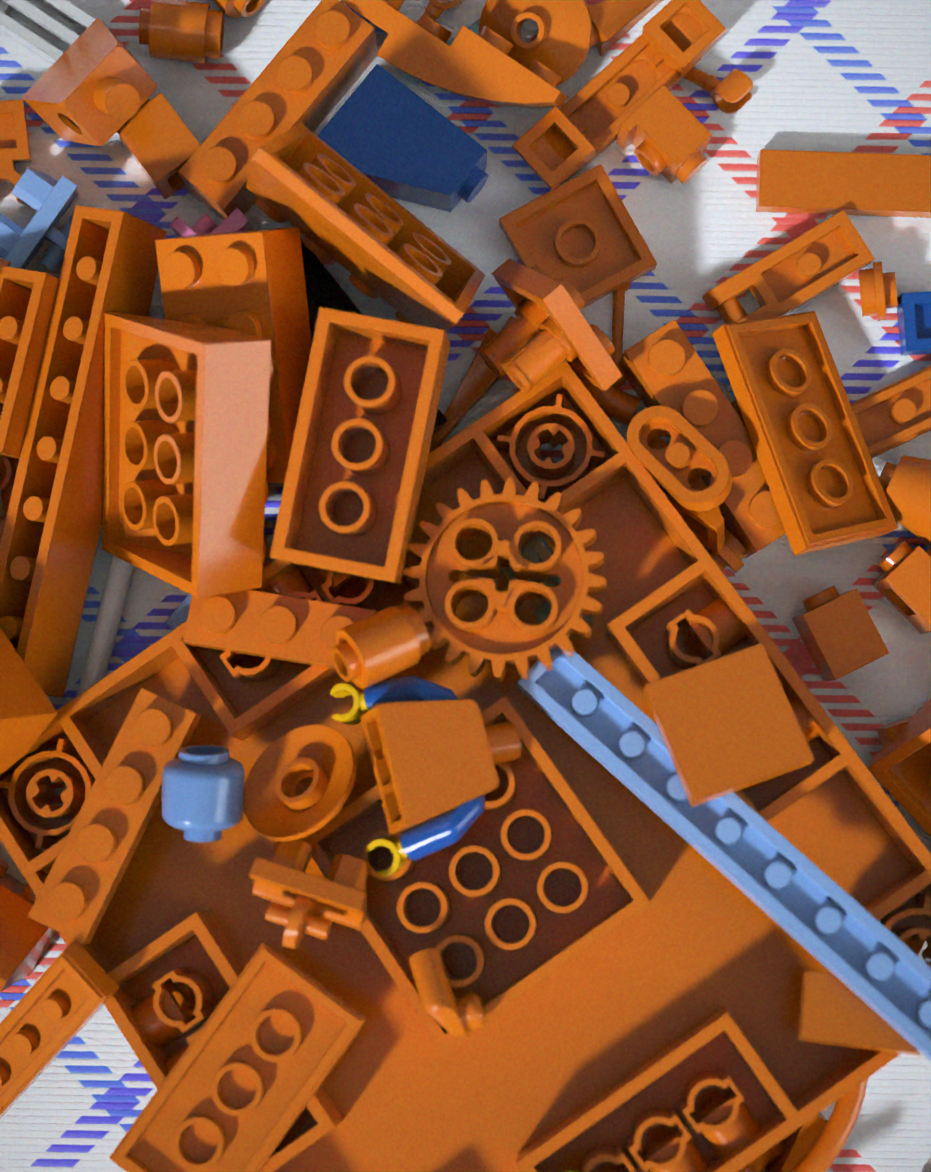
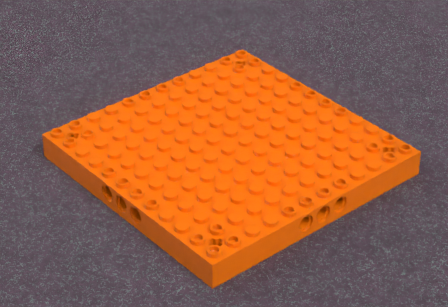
[0,360,931,1172]

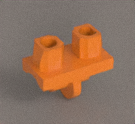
[249,839,368,950]

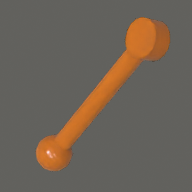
[611,281,631,388]

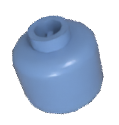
[162,745,245,842]

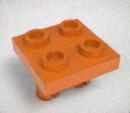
[477,258,623,393]

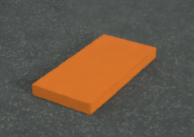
[712,311,898,556]
[109,942,368,1172]

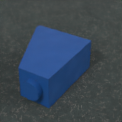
[317,64,489,212]

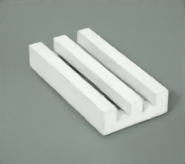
[0,0,113,64]

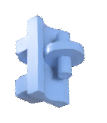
[0,166,78,272]

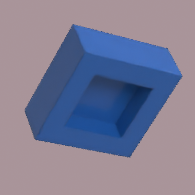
[897,291,931,356]

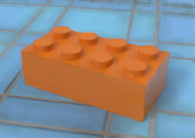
[155,227,312,483]
[269,307,451,585]

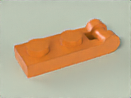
[702,210,875,324]

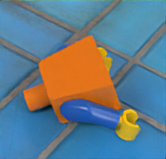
[330,676,521,878]

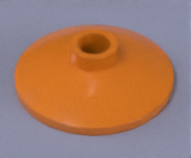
[479,0,592,87]
[244,724,357,841]

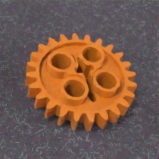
[403,477,607,682]

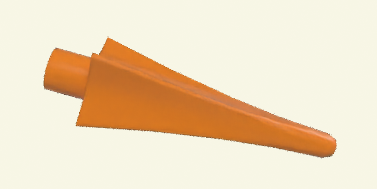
[588,0,663,57]
[429,316,514,453]

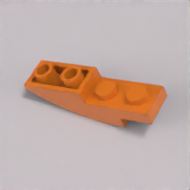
[341,0,568,109]

